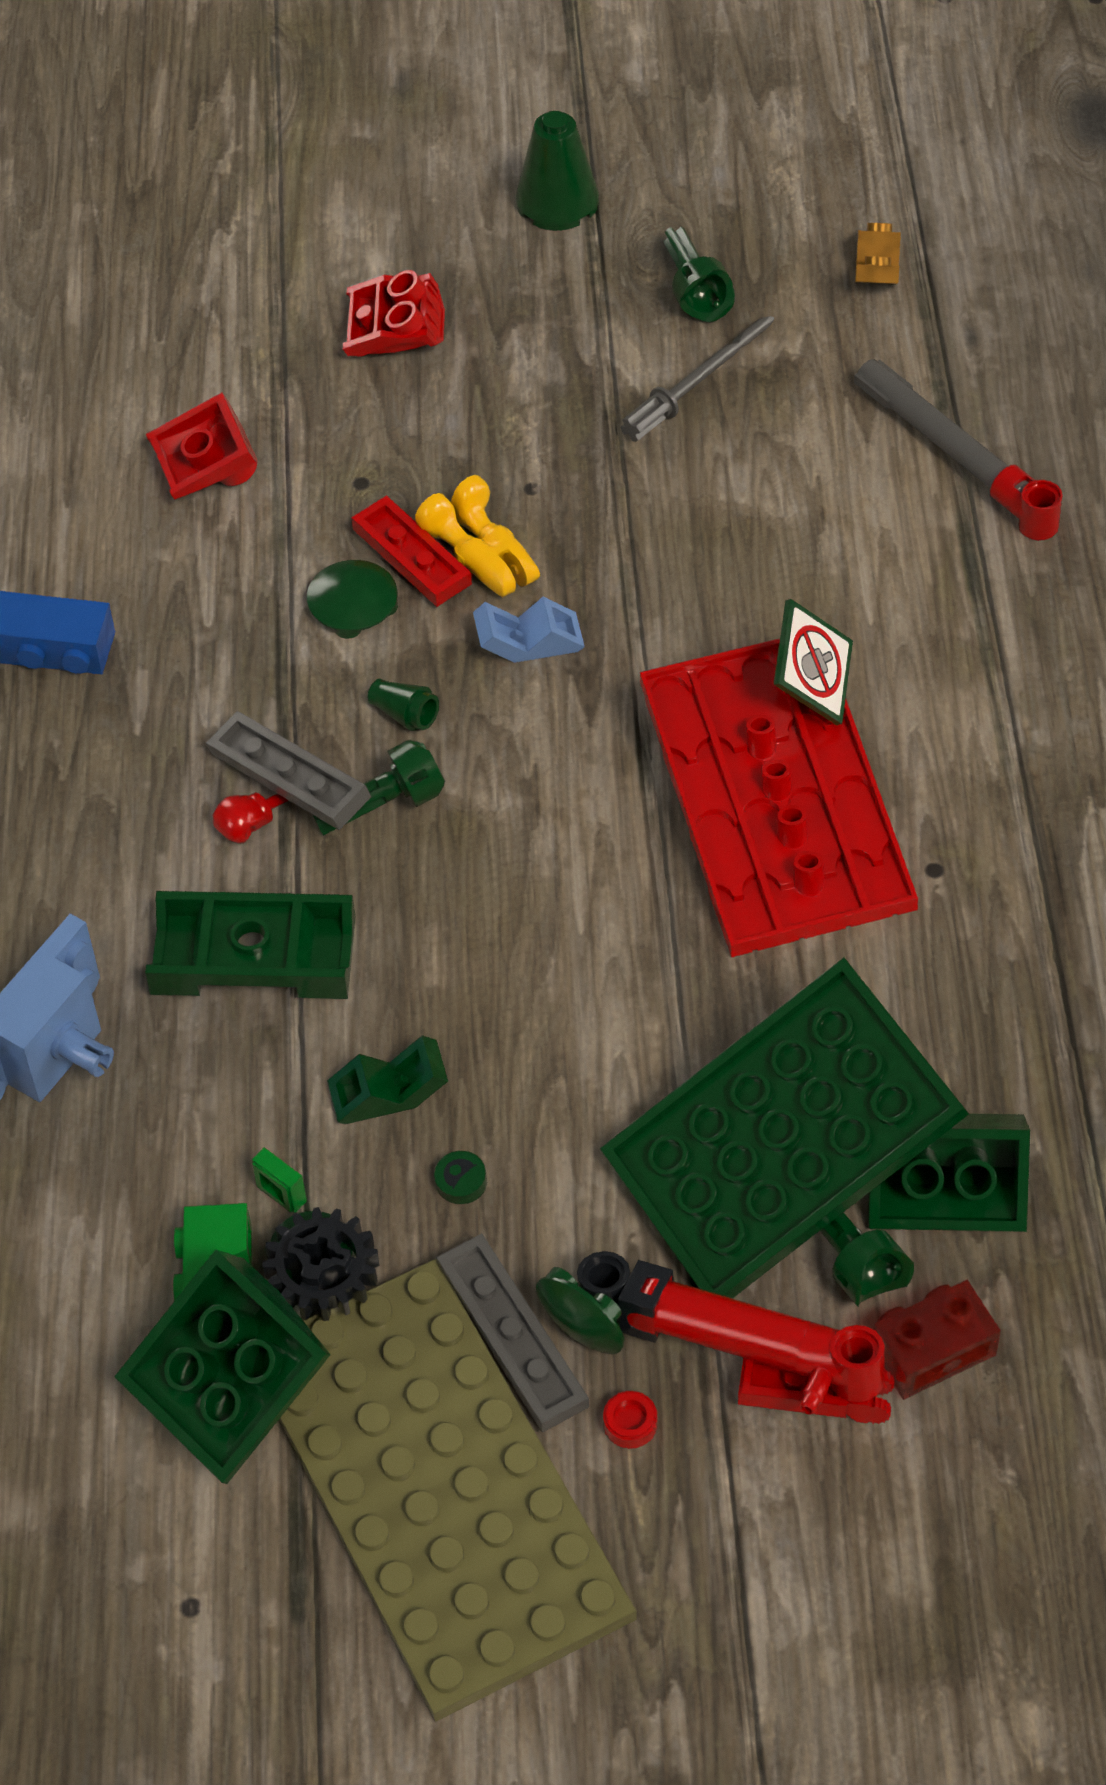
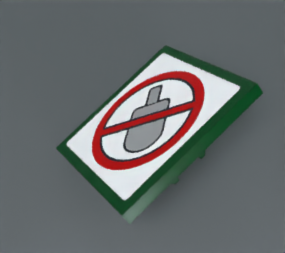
[774,599,853,725]

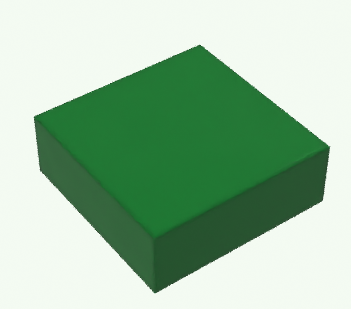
[252,1147,307,1214]

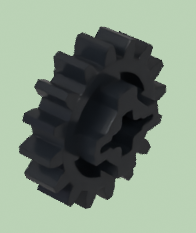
[262,1207,380,1321]

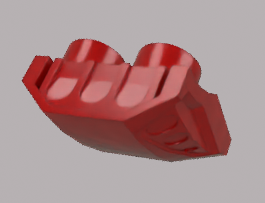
[343,270,445,357]

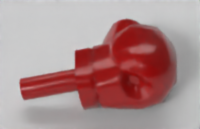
[213,792,289,844]

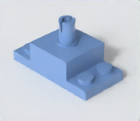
[0,914,114,1103]

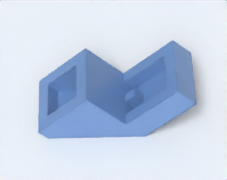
[473,597,585,663]

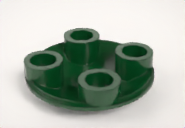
[307,560,398,639]
[536,1267,625,1355]

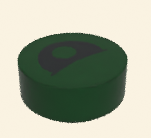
[434,1151,487,1204]

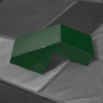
[327,1035,448,1125]

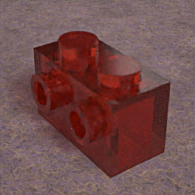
[873,1279,1001,1400]

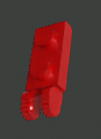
[738,1358,895,1424]

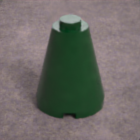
[516,111,599,231]

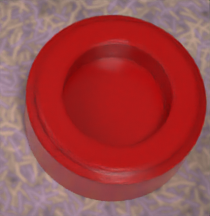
[603,1391,657,1449]

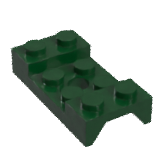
[145,891,356,999]

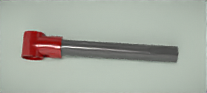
[854,359,1063,541]

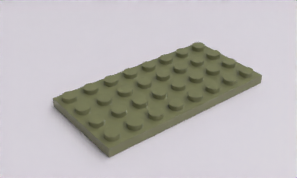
[279,1259,637,1722]

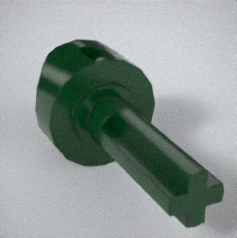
[663,227,735,322]
[312,740,445,836]
[820,1212,914,1307]

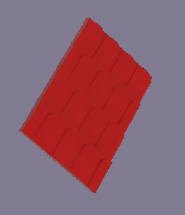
[640,639,918,958]

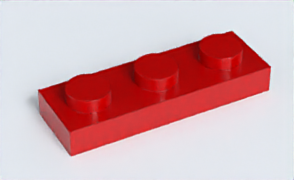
[351,495,472,607]

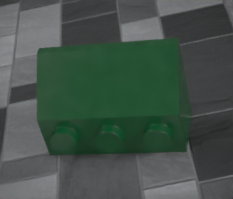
[868,1113,1030,1232]

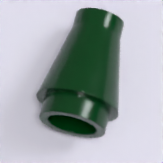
[367,678,439,731]

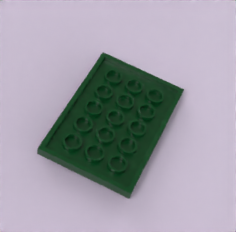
[600,957,969,1299]

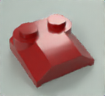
[146,392,257,500]

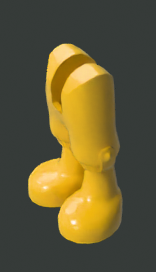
[415,475,540,598]

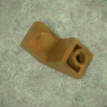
[855,223,901,284]

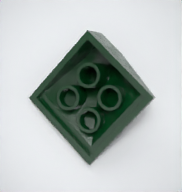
[114,1249,331,1484]

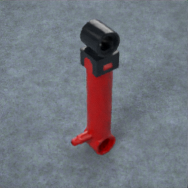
[577,1251,885,1415]

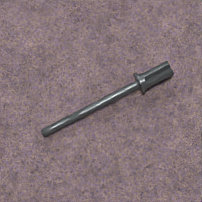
[621,316,774,442]

